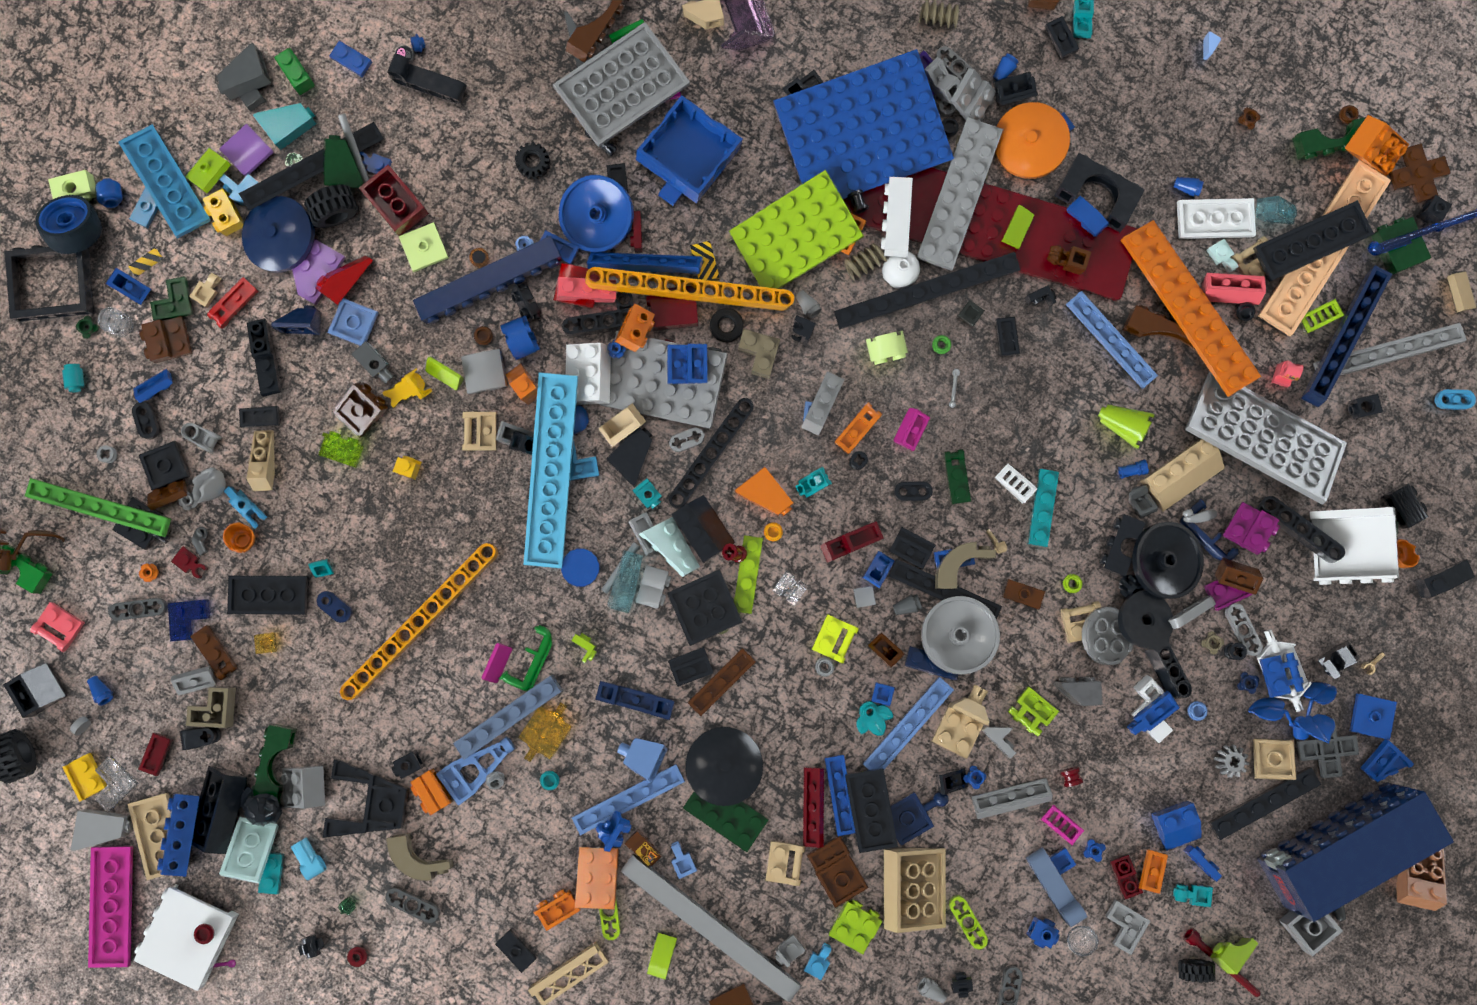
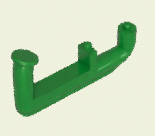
[499,625,552,692]

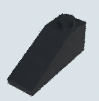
[1414,559,1475,598]

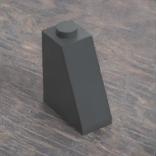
[217,43,271,100]

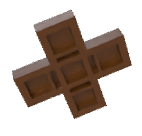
[1389,143,1451,203]

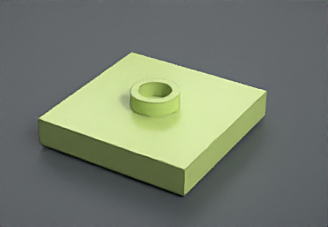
[399,222,449,272]

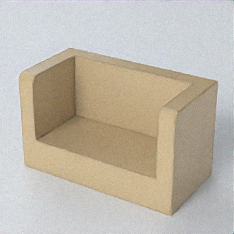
[599,403,646,447]

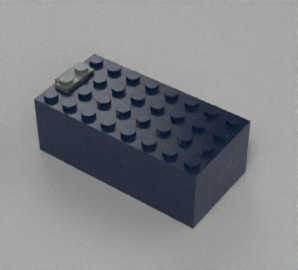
[1257,782,1454,922]

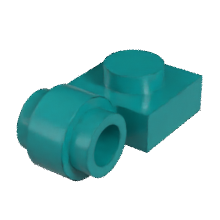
[1173,884,1213,907]

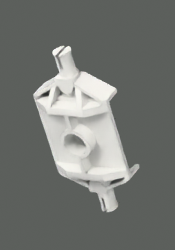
[1256,629,1312,712]

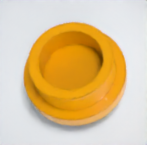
[764,522,783,542]

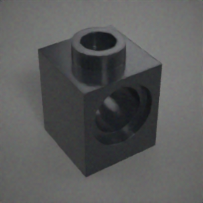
[1416,195,1452,226]
[1348,394,1383,420]

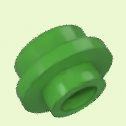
[932,335,951,354]

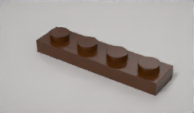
[687,648,756,716]

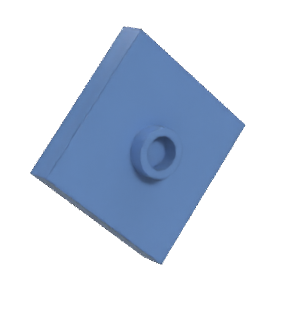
[327,298,379,346]

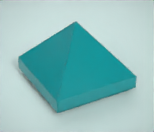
[308,559,334,578]

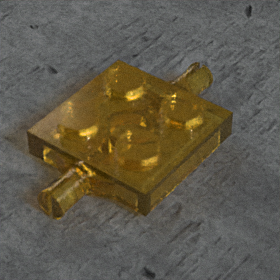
[518,702,573,762]

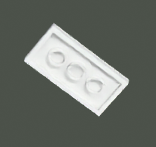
[1177,198,1256,239]

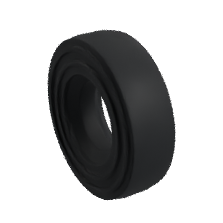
[710,308,744,342]

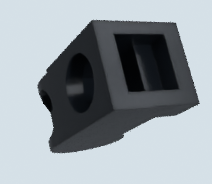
[509,432,534,456]

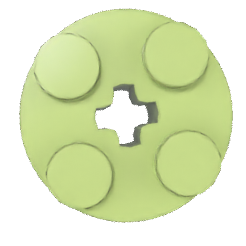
[866,331,908,365]

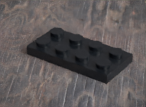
[227,575,308,615]
[845,768,898,853]

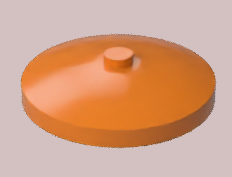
[995,102,1070,179]

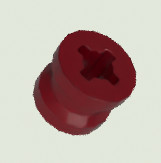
[1060,767,1083,787]

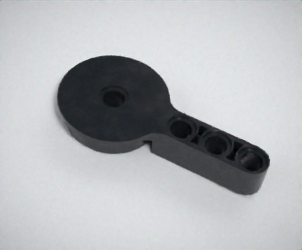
[1118,591,1192,699]

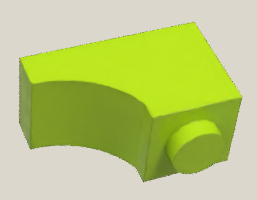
[1210,938,1258,974]

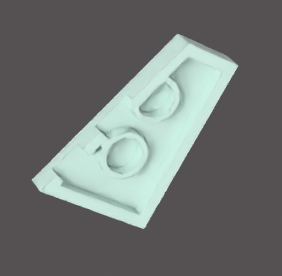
[639,517,700,577]

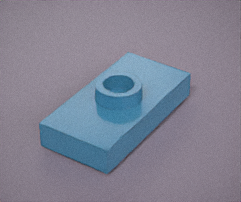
[129,187,159,228]

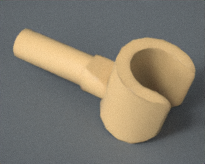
[986,529,1007,554]
[1361,652,1385,675]

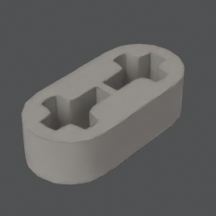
[669,428,704,452]

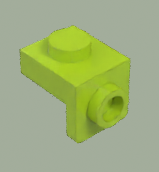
[571,633,597,663]

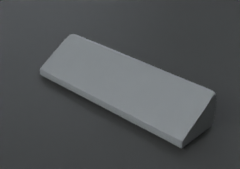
[972,778,1053,819]

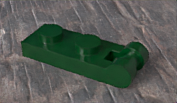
[944,449,971,505]

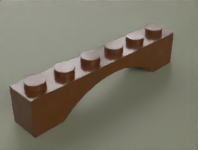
[565,0,630,63]
[1122,305,1210,371]

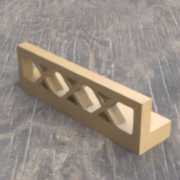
[528,942,609,1005]

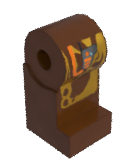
[624,829,662,868]

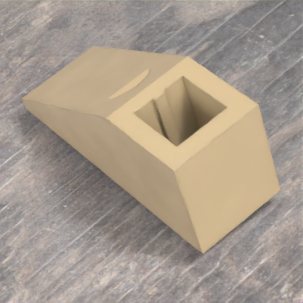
[246,430,275,491]

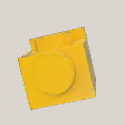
[392,456,422,480]

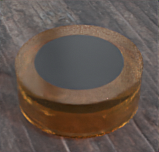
[469,248,489,268]

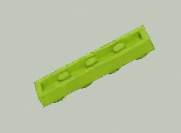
[734,535,763,614]

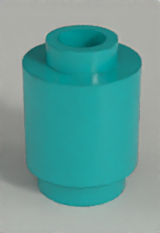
[62,363,85,393]

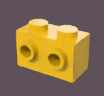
[203,188,244,236]

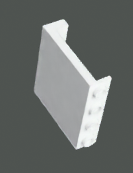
[1310,507,1399,585]
[134,884,239,991]

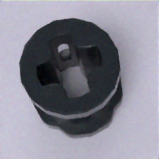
[847,190,869,215]
[849,451,868,470]
[1224,643,1247,660]

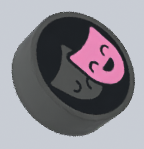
[395,45,415,63]

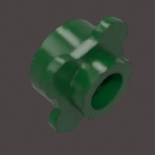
[75,316,99,339]

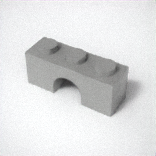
[801,371,845,435]

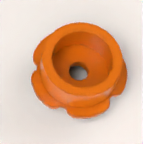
[139,563,159,582]

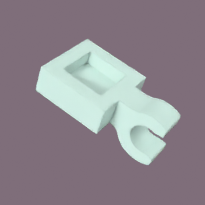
[1206,239,1239,274]

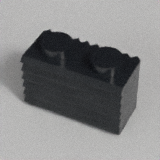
[1383,483,1429,529]

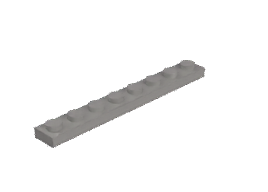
[1313,323,1467,376]

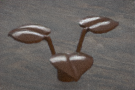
[0,528,65,571]

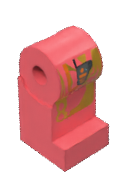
[1272,360,1304,388]

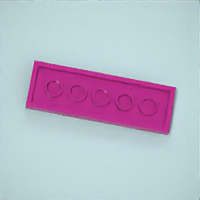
[88,846,133,968]

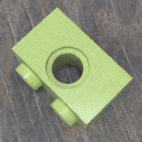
[48,170,96,201]

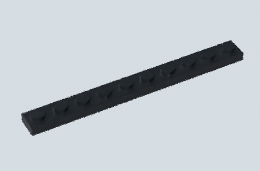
[834,252,1021,330]

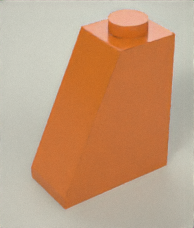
[506,363,538,405]
[735,467,793,516]

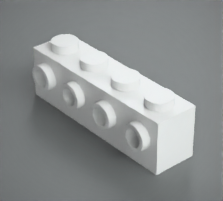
[881,177,913,257]

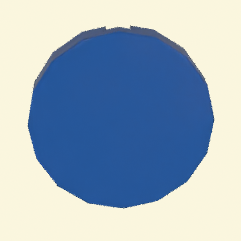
[561,549,600,587]

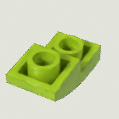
[647,933,677,980]

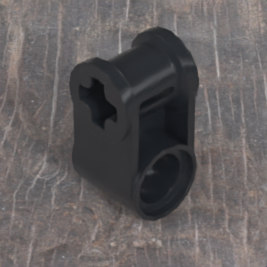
[179,727,221,750]

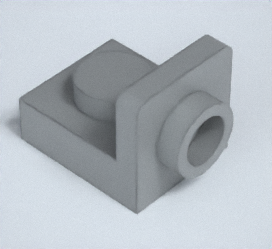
[775,934,806,968]

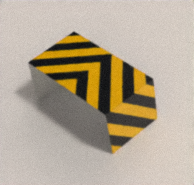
[690,241,720,281]

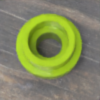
[1063,574,1082,593]

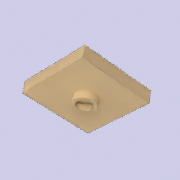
[1253,739,1296,780]

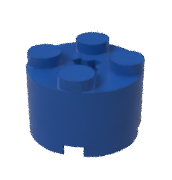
[500,315,540,360]

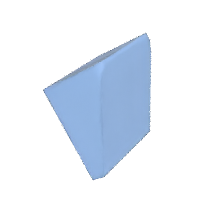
[1203,31,1221,60]

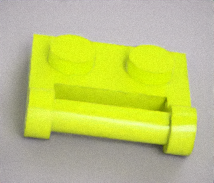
[812,614,859,664]

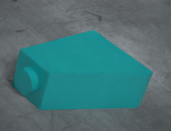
[253,103,317,150]

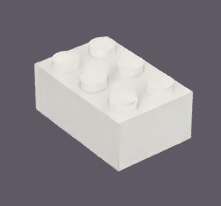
[566,343,611,405]

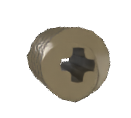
[918,0,959,29]
[844,243,887,281]

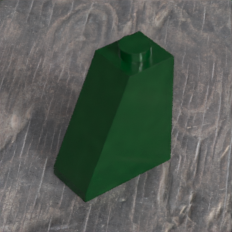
[323,135,364,188]

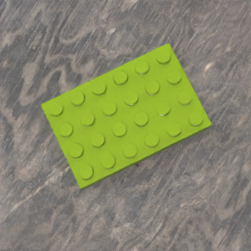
[729,170,864,296]

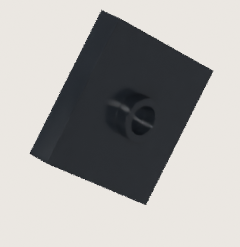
[139,441,190,490]

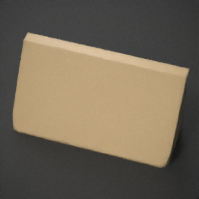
[1447,272,1477,313]

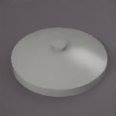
[921,596,1000,675]

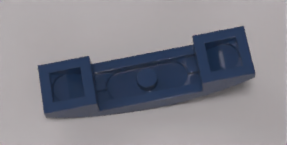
[595,681,675,720]

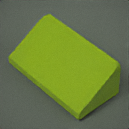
[1001,205,1034,249]
[425,356,464,390]

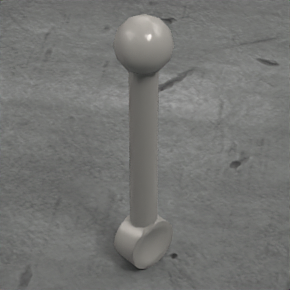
[949,369,960,408]

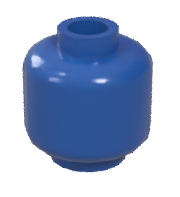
[95,178,123,208]

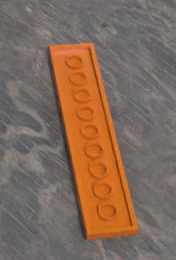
[1121,220,1261,397]

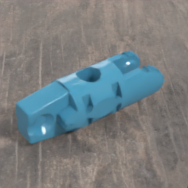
[224,486,267,529]

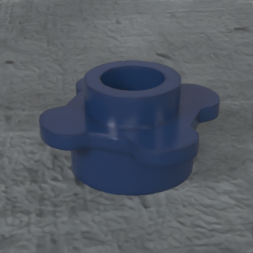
[1237,672,1259,694]

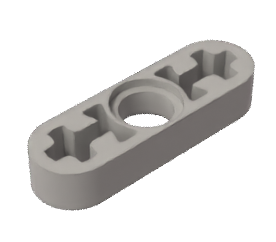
[1168,595,1216,629]
[1225,604,1263,656]

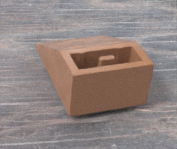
[1396,848,1447,911]

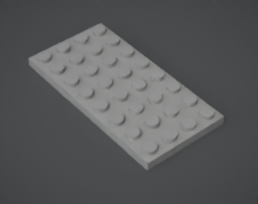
[1185,372,1347,505]

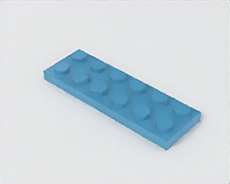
[118,124,211,239]

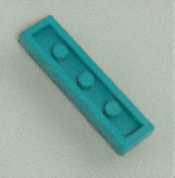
[1027,469,1059,547]

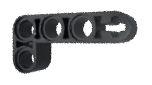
[387,54,467,104]
[562,292,634,338]

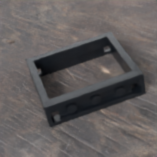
[5,245,94,322]

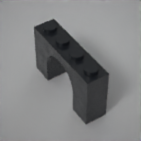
[1054,153,1145,233]

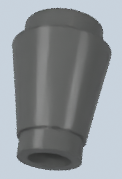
[893,594,923,616]

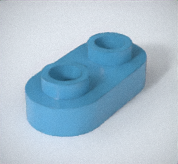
[1434,389,1476,410]

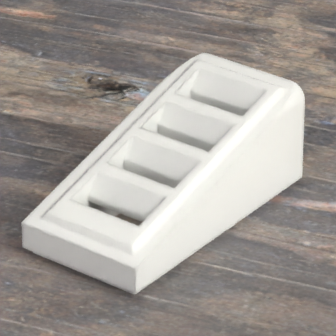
[994,464,1037,504]
[1133,675,1164,704]

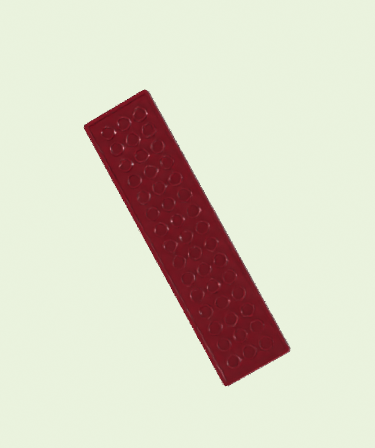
[843,168,1138,301]

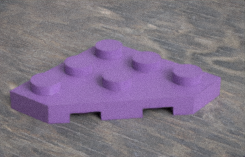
[292,239,346,305]

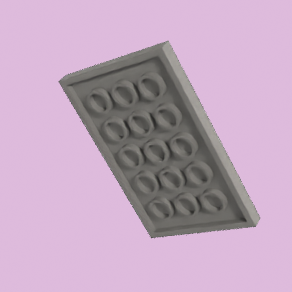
[553,22,690,148]
[600,331,728,429]

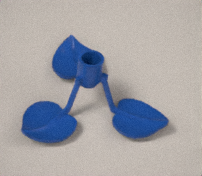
[1248,682,1337,743]

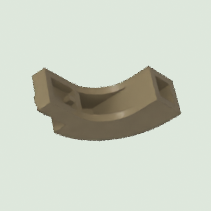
[935,542,996,589]
[386,833,454,881]

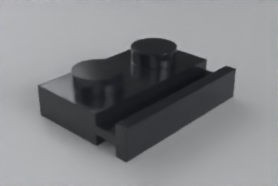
[888,527,936,570]
[668,647,714,687]

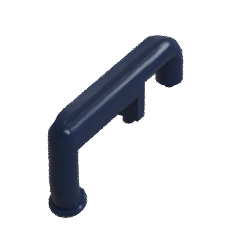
[1179,499,1239,561]

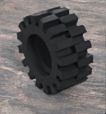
[515,142,550,180]
[1178,959,1216,983]

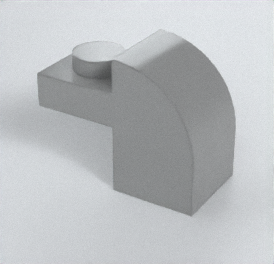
[924,57,960,104]

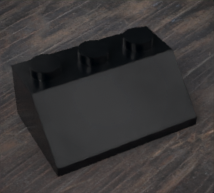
[671,495,735,564]

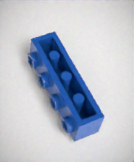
[157,794,199,877]

